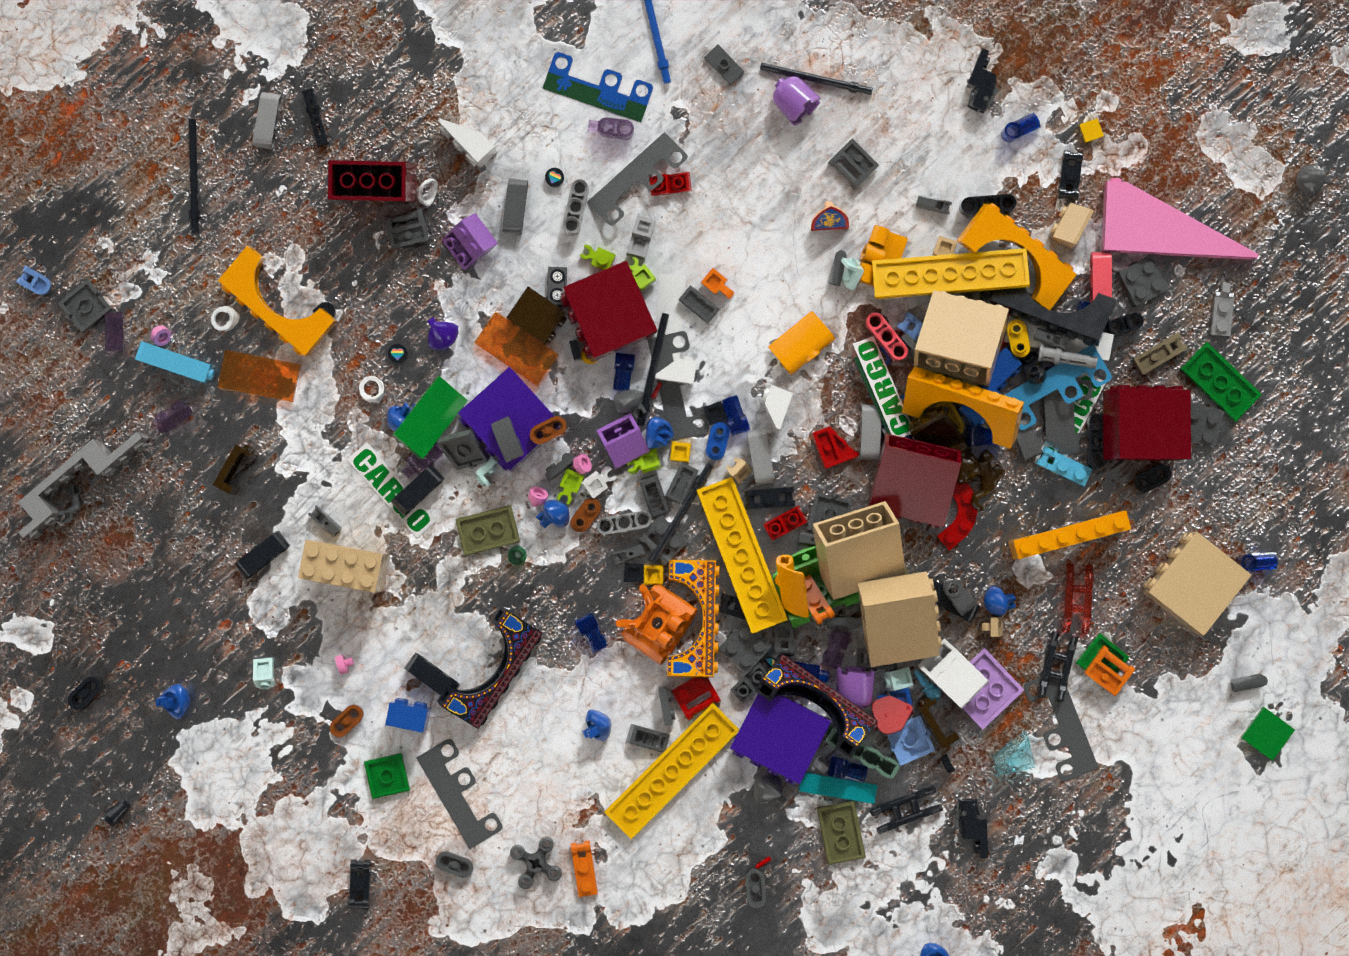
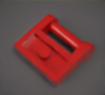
[671,677,721,721]

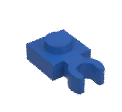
[877,687,913,706]

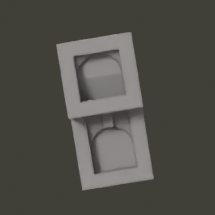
[626,216,656,260]

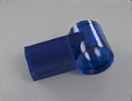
[1001,112,1041,143]
[613,352,635,391]
[722,395,750,436]
[966,426,1000,446]
[1236,552,1278,571]
[574,612,608,653]
[827,756,868,783]

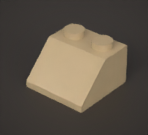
[1050,203,1094,249]

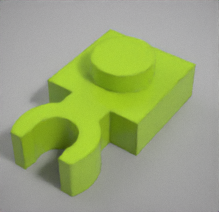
[580,245,616,270]
[629,256,656,291]
[627,448,662,475]
[557,469,585,505]

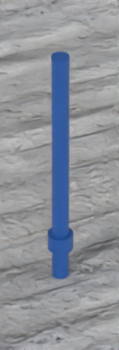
[644,0,671,84]

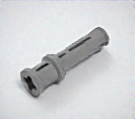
[1038,345,1098,369]

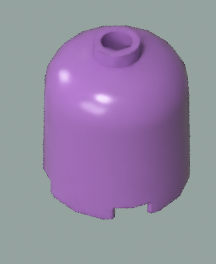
[773,76,821,126]
[836,666,875,709]

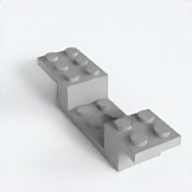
[18,432,150,539]

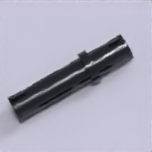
[302,88,329,147]

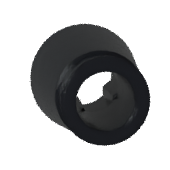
[102,799,131,827]

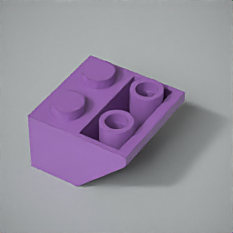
[442,213,498,270]
[596,413,650,469]

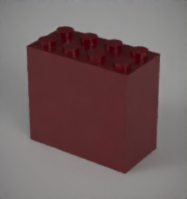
[328,160,417,202]
[559,260,658,363]
[1103,385,1191,461]
[869,433,961,528]

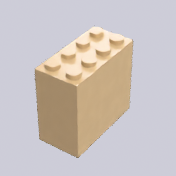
[914,290,1009,386]
[812,501,906,600]
[1142,531,1252,636]
[298,540,390,593]
[858,571,942,667]

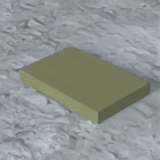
[455,505,521,556]
[817,800,866,865]

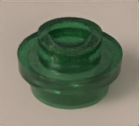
[508,546,527,565]

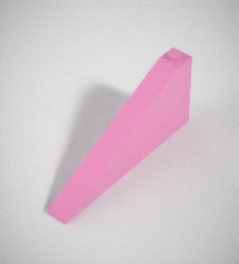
[1101,178,1258,260]

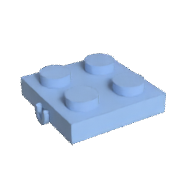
[887,715,936,766]

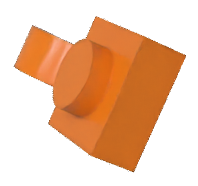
[701,268,734,300]

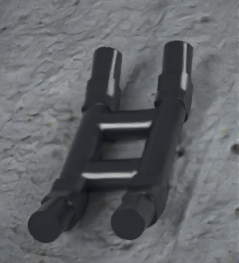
[1038,629,1079,702]
[870,786,943,835]

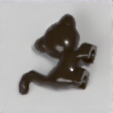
[957,449,1006,512]

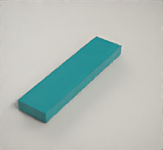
[798,772,878,804]

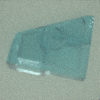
[992,730,1036,775]

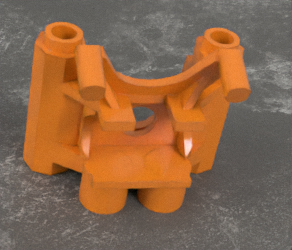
[615,584,698,665]

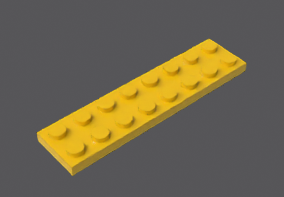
[872,248,1030,299]
[696,477,788,634]
[604,703,740,839]

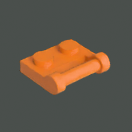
[1083,645,1135,696]

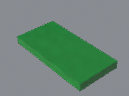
[1179,342,1262,422]
[392,376,468,459]

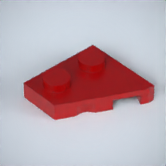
[811,426,859,469]

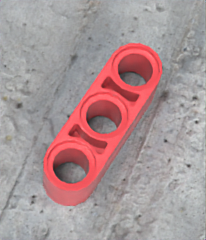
[1090,252,1112,303]
[865,313,908,361]

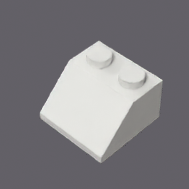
[762,385,793,431]

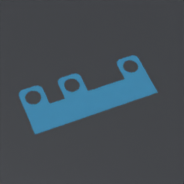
[1004,346,1112,430]

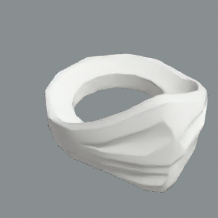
[416,178,438,206]
[211,306,240,331]
[359,376,384,403]

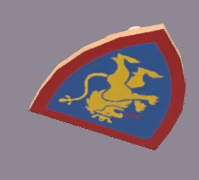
[811,201,849,231]

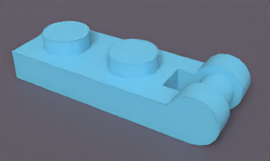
[1036,446,1093,487]

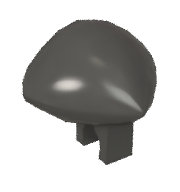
[1296,165,1331,199]
[614,389,647,419]
[753,774,787,805]

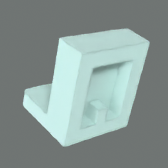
[841,258,864,290]
[475,457,498,487]
[253,658,276,689]
[881,667,913,691]

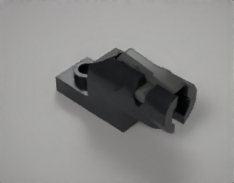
[966,48,999,113]
[954,799,988,858]

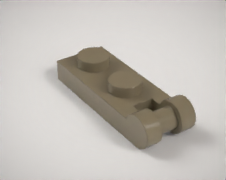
[1132,332,1188,375]

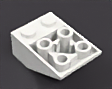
[438,119,497,168]
[917,639,989,709]

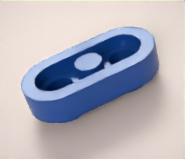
[706,422,730,460]

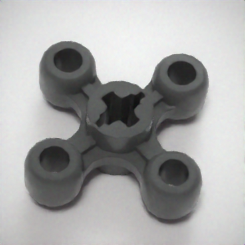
[510,836,562,889]

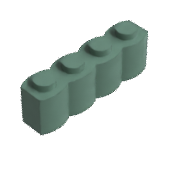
[825,727,900,779]

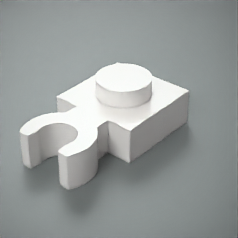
[581,465,617,499]

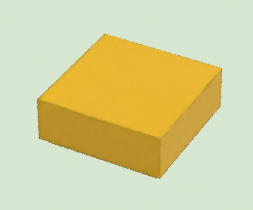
[1079,118,1104,143]
[670,441,691,463]
[644,565,663,585]

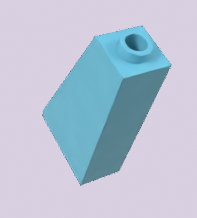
[135,341,215,384]

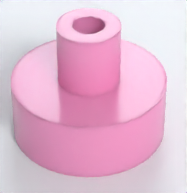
[151,326,171,346]
[571,454,592,474]
[528,487,548,507]
[335,654,354,675]

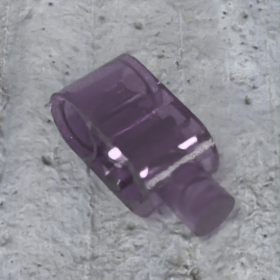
[588,117,634,140]
[401,442,444,479]

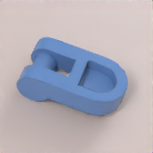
[16,265,52,295]
[896,312,923,343]

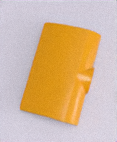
[859,225,908,287]
[768,311,835,375]
[775,554,809,618]

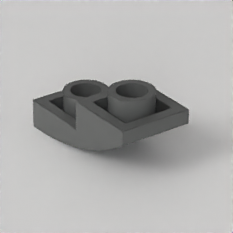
[491,416,524,462]
[1016,416,1043,461]
[730,662,768,704]

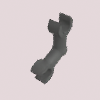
[58,485,81,523]

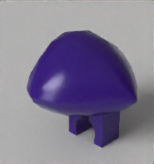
[427,317,459,350]

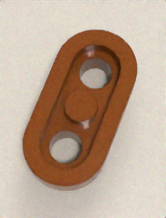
[530,416,567,445]
[570,498,601,532]
[330,704,364,737]

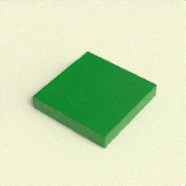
[1075,633,1130,673]
[1240,707,1295,761]
[364,753,410,799]

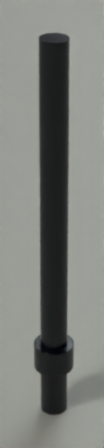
[760,62,873,95]
[189,119,200,234]
[637,313,669,426]
[649,463,714,564]

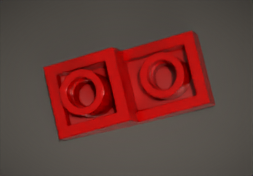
[649,172,692,196]
[763,505,808,541]

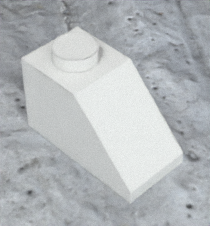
[655,356,697,385]

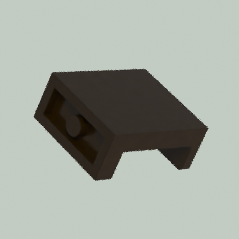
[506,286,567,345]
[909,405,968,451]
[212,443,258,495]
[916,696,960,749]

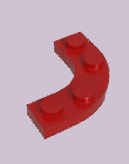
[937,482,977,551]

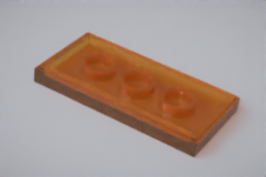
[474,311,559,386]
[218,350,301,402]

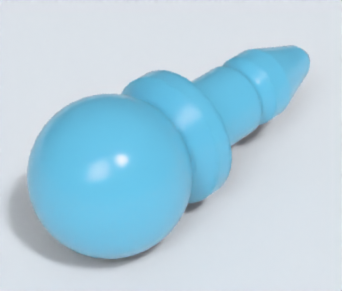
[914,670,941,701]

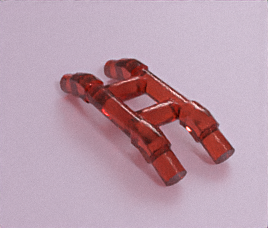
[1062,563,1094,634]

